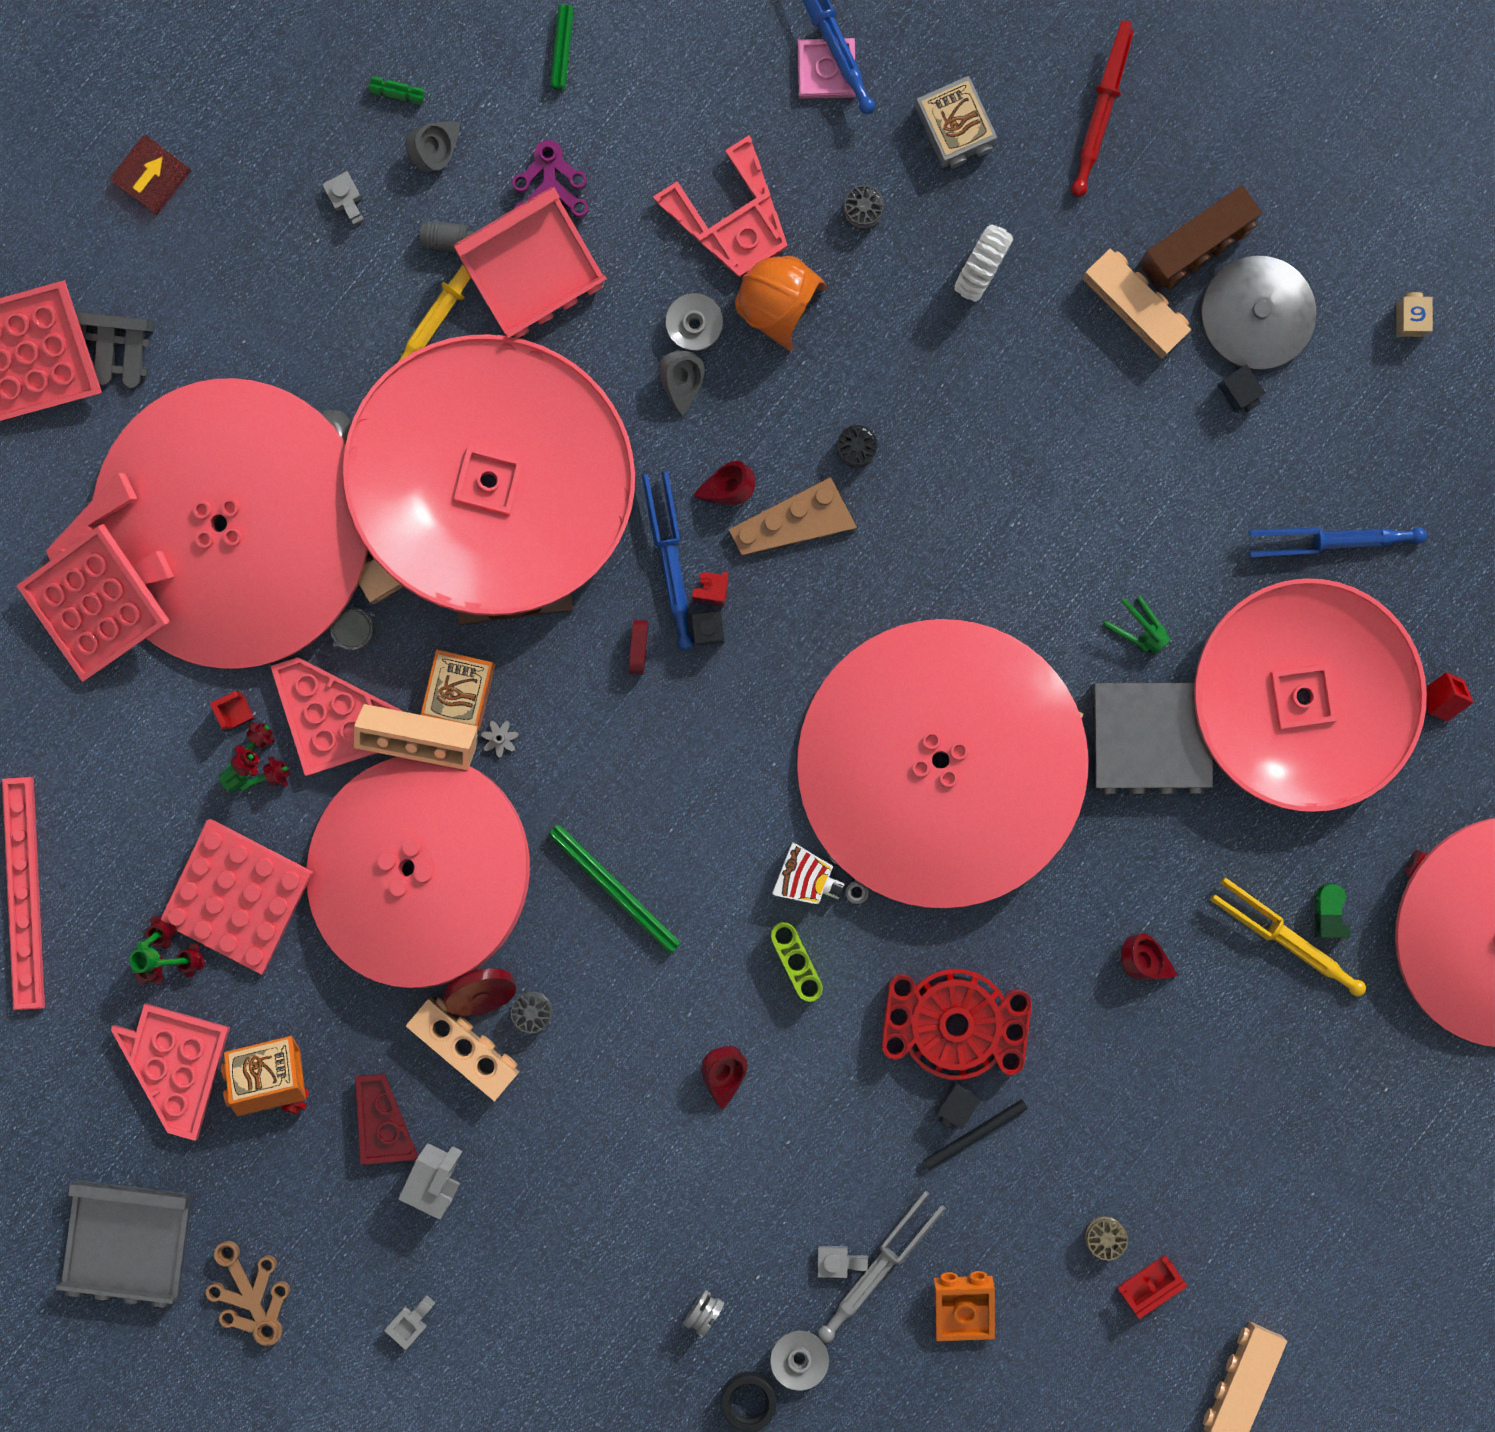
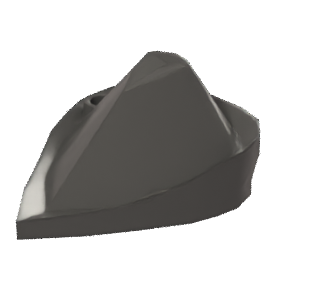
[405,121,461,173]
[659,350,705,417]

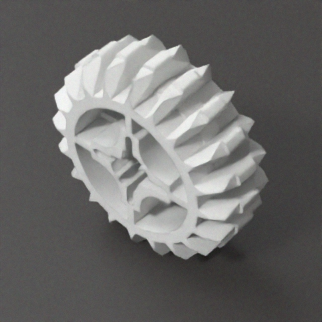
[955,224,1013,302]

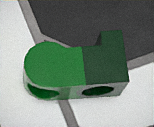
[1315,884,1350,938]

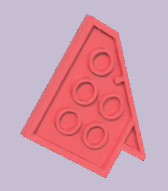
[270,657,403,776]
[111,1004,230,1141]

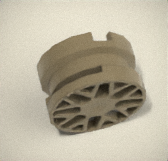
[1084,1216,1128,1261]

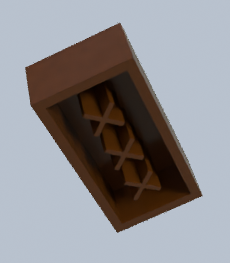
[1138,185,1262,291]

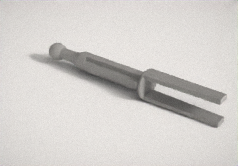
[818,1191,946,1343]

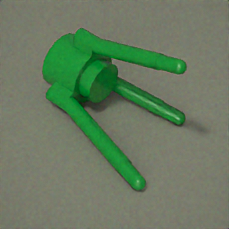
[1103,596,1171,654]

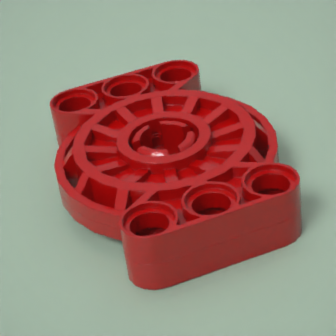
[881,968,1032,1080]

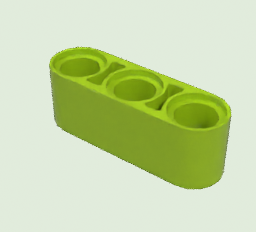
[771,922,823,1002]

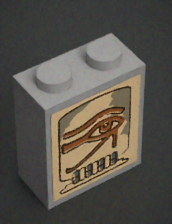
[915,76,997,168]

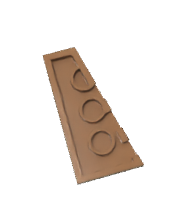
[729,477,857,556]

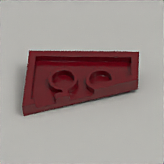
[355,1073,418,1165]

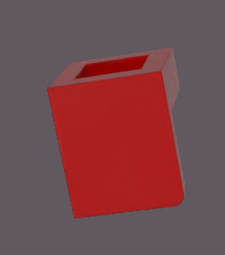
[1426,672,1474,721]
[210,691,255,731]

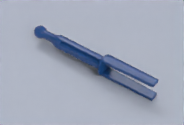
[803,0,876,114]
[642,471,693,651]
[1248,527,1427,557]

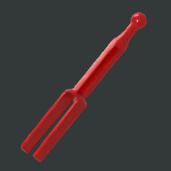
[1071,20,1134,197]

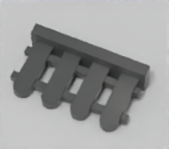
[76,312,154,388]

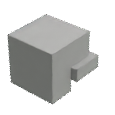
[398,1143,462,1220]

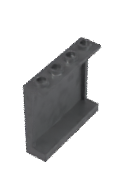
[1091,683,1213,794]
[56,1180,193,1307]

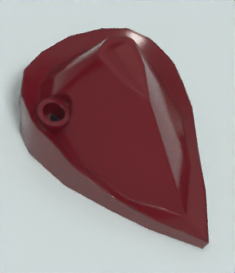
[693,460,756,505]
[1121,933,1178,981]
[701,1046,748,1110]

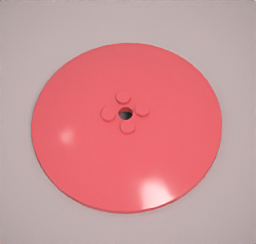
[1194,578,1427,812]
[1395,818,1495,1047]

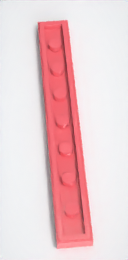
[2,777,45,1010]

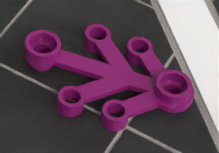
[512,140,589,218]

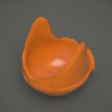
[735,256,828,351]

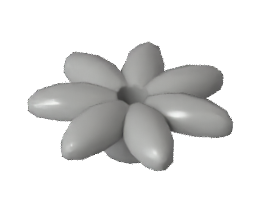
[481,721,519,758]

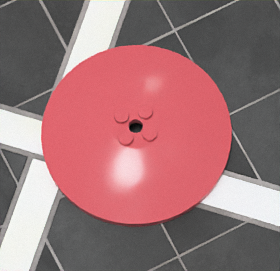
[306,757,530,988]

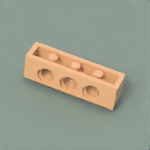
[406,997,520,1102]

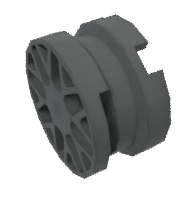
[844,185,884,230]
[511,991,553,1034]

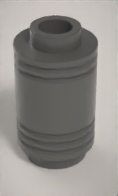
[420,221,474,253]

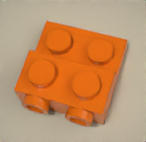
[934,1271,995,1341]

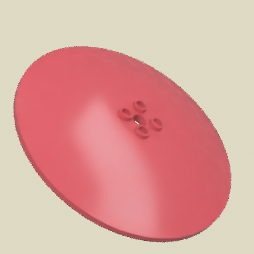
[343,334,635,616]
[93,378,368,669]
[797,619,1088,909]

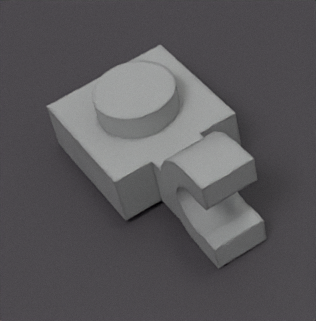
[322,171,364,226]
[818,1246,868,1278]
[384,1295,435,1350]

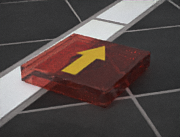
[110,134,192,215]

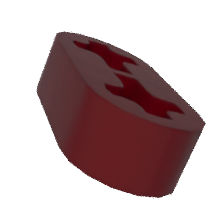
[629,619,648,675]

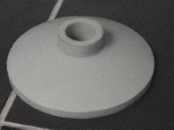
[666,293,723,351]
[770,1331,829,1391]

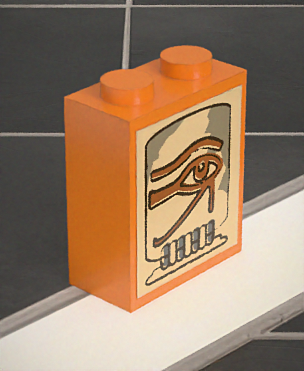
[421,649,496,731]
[221,1036,306,1116]

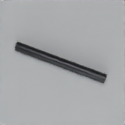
[923,1099,1028,1170]

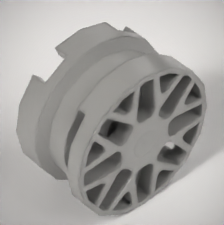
[683,1289,725,1337]

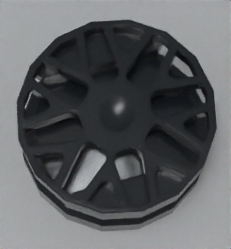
[837,425,878,468]

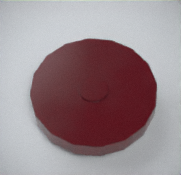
[443,968,517,1016]

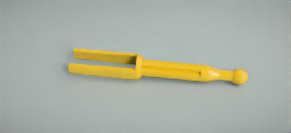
[392,265,471,367]
[1209,878,1366,997]

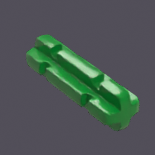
[369,76,425,105]

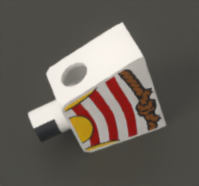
[772,843,845,904]

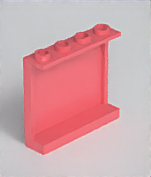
[452,187,607,338]

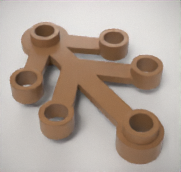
[206,1241,290,1346]

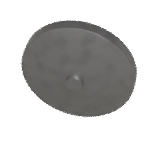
[1200,256,1317,371]

